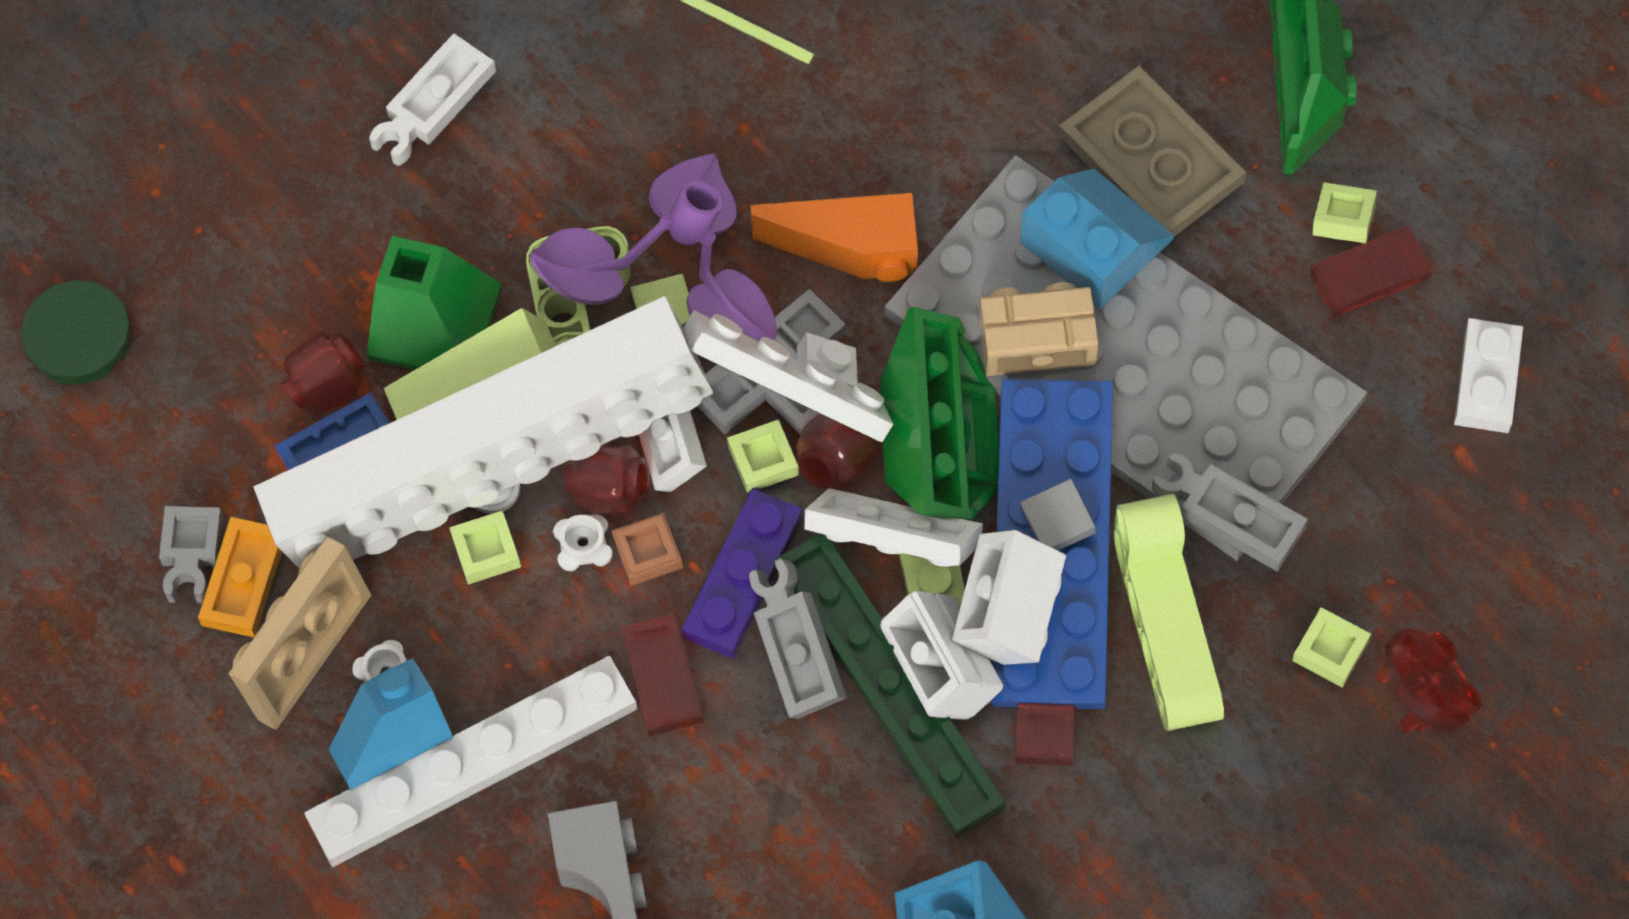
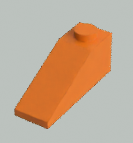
[750,193,918,282]

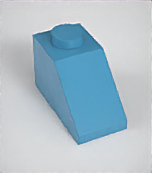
[328,658,453,790]

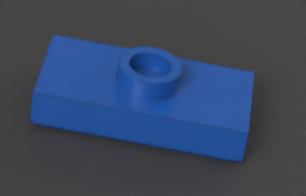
[275,393,390,470]

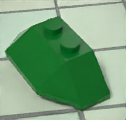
[1269,0,1356,174]
[880,306,999,521]

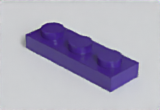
[681,488,803,659]

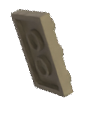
[1058,66,1247,237]

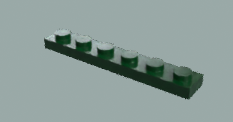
[776,533,1006,839]

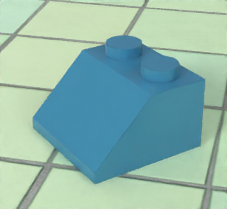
[1020,168,1174,309]

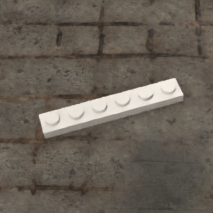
[304,655,637,867]

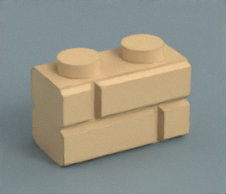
[979,282,1098,376]

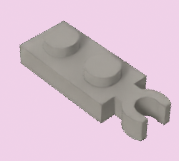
[1151,452,1308,572]
[749,558,847,719]

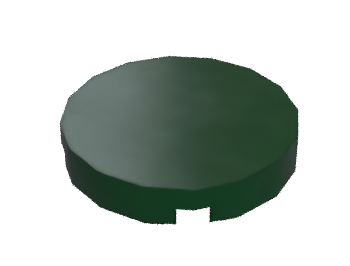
[21,280,132,385]

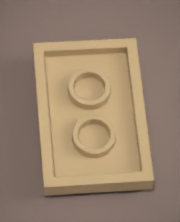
[228,536,372,730]

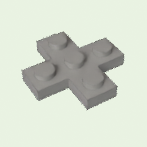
[697,289,846,437]

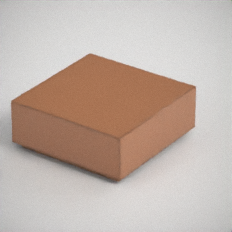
[611,513,683,586]

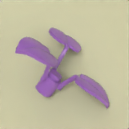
[530,153,777,341]

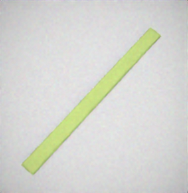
[680,0,814,64]

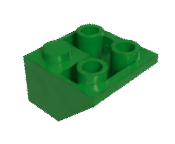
[366,236,503,370]

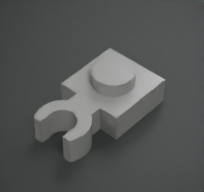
[159,506,224,603]

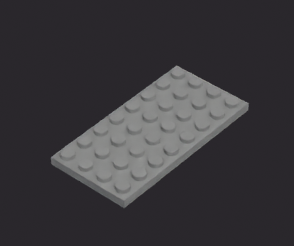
[885,155,1367,561]

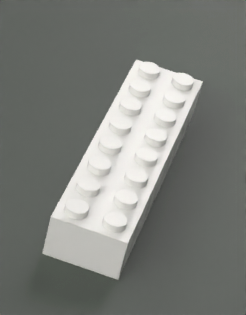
[253,296,713,568]

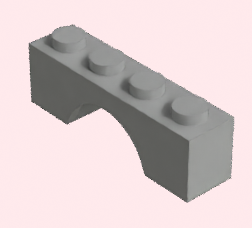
[548,801,647,919]

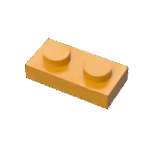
[198,517,282,637]

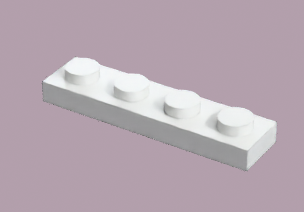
[683,310,893,442]

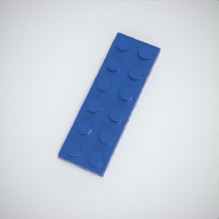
[991,379,1113,709]

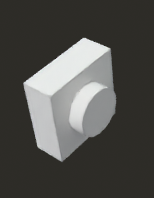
[797,332,858,387]

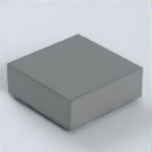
[1020,479,1096,551]

